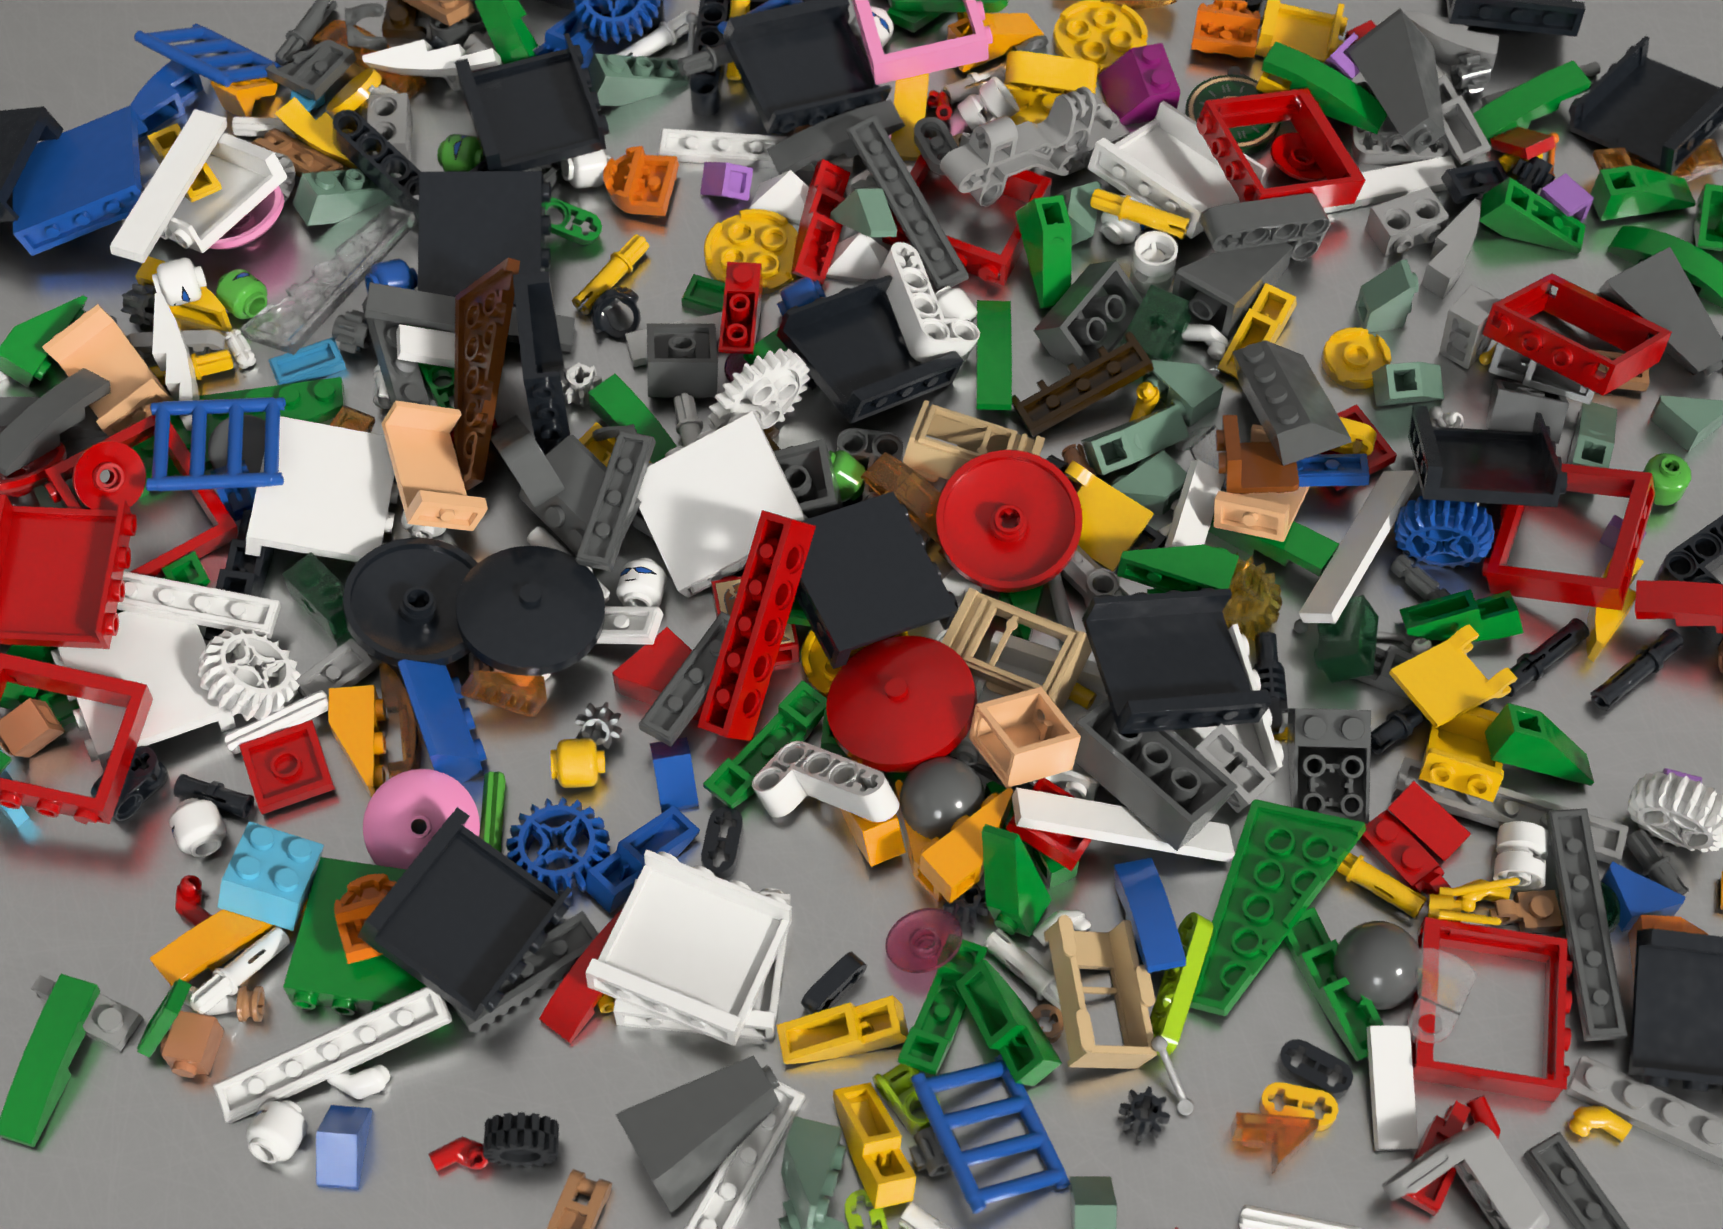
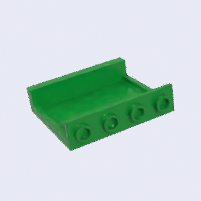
[283,857,445,1015]

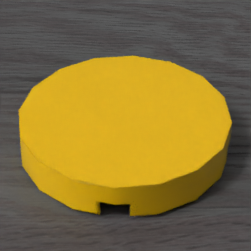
[326,67,382,119]
[1321,327,1391,389]

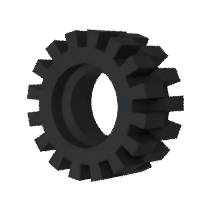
[483,1112,559,1167]

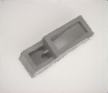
[1405,11,1499,71]
[1438,75,1491,164]
[1421,198,1481,299]

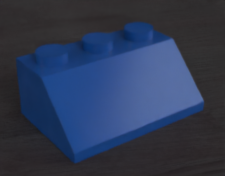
[397,659,487,783]

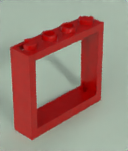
[1196,88,1365,208]
[882,138,1052,286]
[1482,273,1672,396]
[44,415,238,578]
[1482,463,1655,611]
[0,653,153,825]
[1411,917,1573,1102]

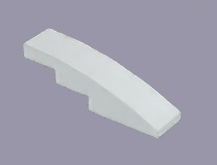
[362,39,502,77]
[152,293,200,431]

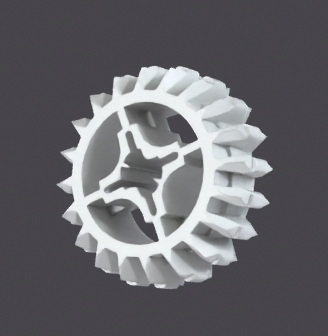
[197,627,301,722]
[1627,772,1723,852]

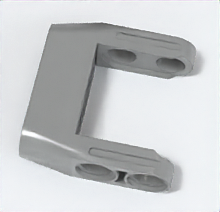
[1382,1122,1549,1229]

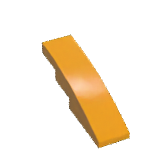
[149,899,308,987]

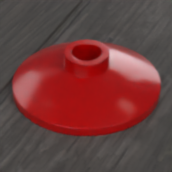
[1270,132,1326,182]
[72,441,146,510]

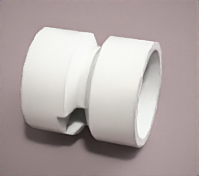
[958,77,1019,131]
[1130,231,1178,295]
[1493,821,1549,892]

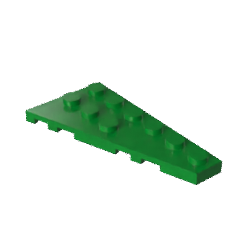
[133,377,346,499]
[1189,799,1366,1016]

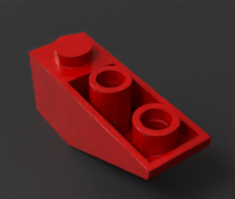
[718,262,763,354]

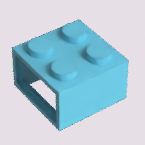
[217,821,324,931]

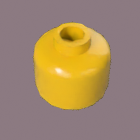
[551,738,606,788]

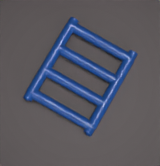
[134,23,282,87]
[146,397,286,491]
[911,1054,1070,1214]

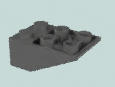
[1287,708,1371,824]

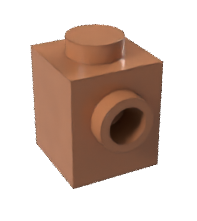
[0,698,65,758]
[160,1011,224,1078]

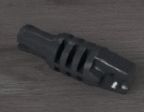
[1253,632,1288,733]

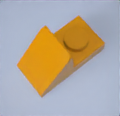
[211,77,278,117]

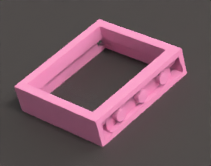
[851,0,993,85]

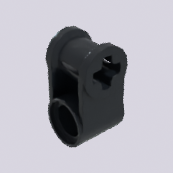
[91,746,168,821]

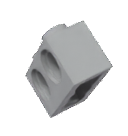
[362,93,412,162]
[1365,187,1449,257]
[1439,284,1500,369]
[1194,723,1275,813]

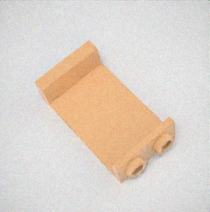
[42,304,174,437]
[381,401,488,531]
[1214,424,1321,542]

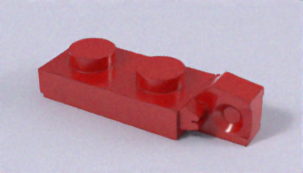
[1359,809,1451,898]
[1401,1101,1471,1216]

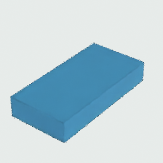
[268,337,346,385]

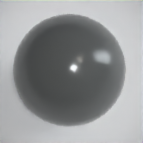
[900,757,986,839]
[1333,921,1423,1010]

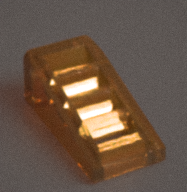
[461,670,547,717]

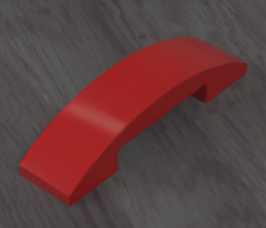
[539,908,623,1044]

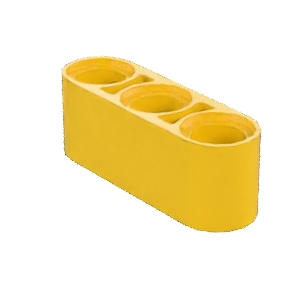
[1004,51,1098,94]

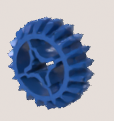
[574,0,661,44]
[1394,496,1495,569]
[506,796,611,898]

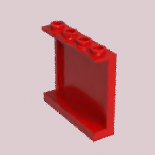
[0,494,137,649]

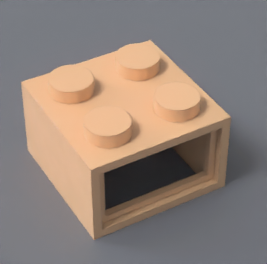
[969,687,1081,788]

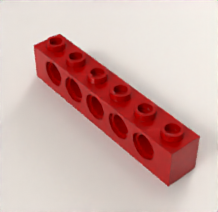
[697,510,816,741]

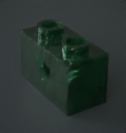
[1120,285,1191,361]
[282,552,349,641]
[1314,595,1379,683]

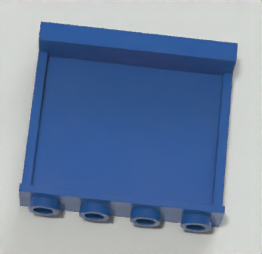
[13,105,148,256]

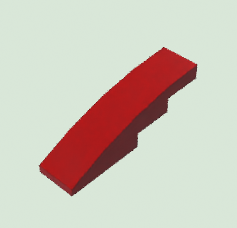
[792,159,851,286]
[1635,580,1723,633]

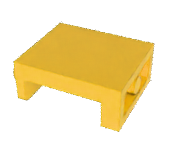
[1255,0,1348,63]
[1419,706,1504,802]

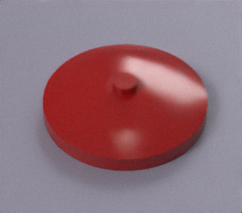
[936,450,1083,593]
[826,636,977,772]

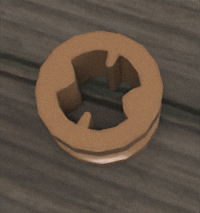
[237,986,265,1022]
[1031,1004,1064,1044]

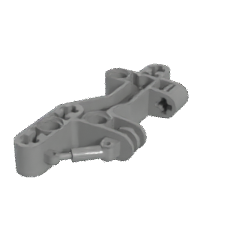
[940,86,1131,207]

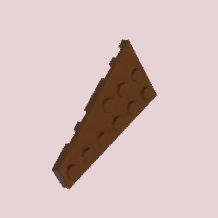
[454,257,520,491]

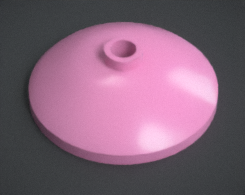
[210,186,284,250]
[363,769,480,870]

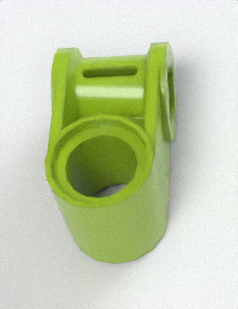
[872,1063,940,1136]

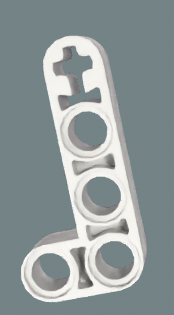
[879,242,980,363]
[752,741,900,822]

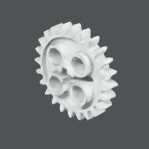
[708,348,810,430]

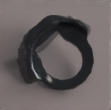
[590,286,641,338]

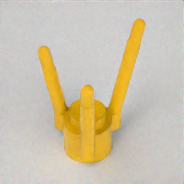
[1428,877,1520,925]

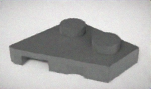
[265,39,356,101]

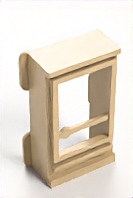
[901,400,1045,482]
[941,587,1092,711]
[1044,915,1157,1069]

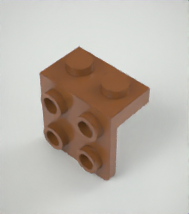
[1216,415,1299,494]

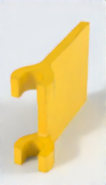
[1065,460,1154,572]
[1389,624,1517,729]

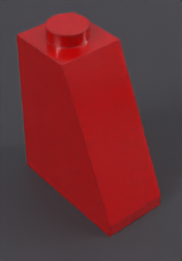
[612,627,705,721]

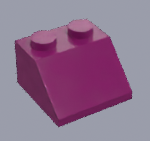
[1097,43,1181,126]

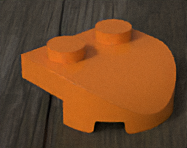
[1191,0,1261,58]
[603,146,679,216]
[334,874,396,964]

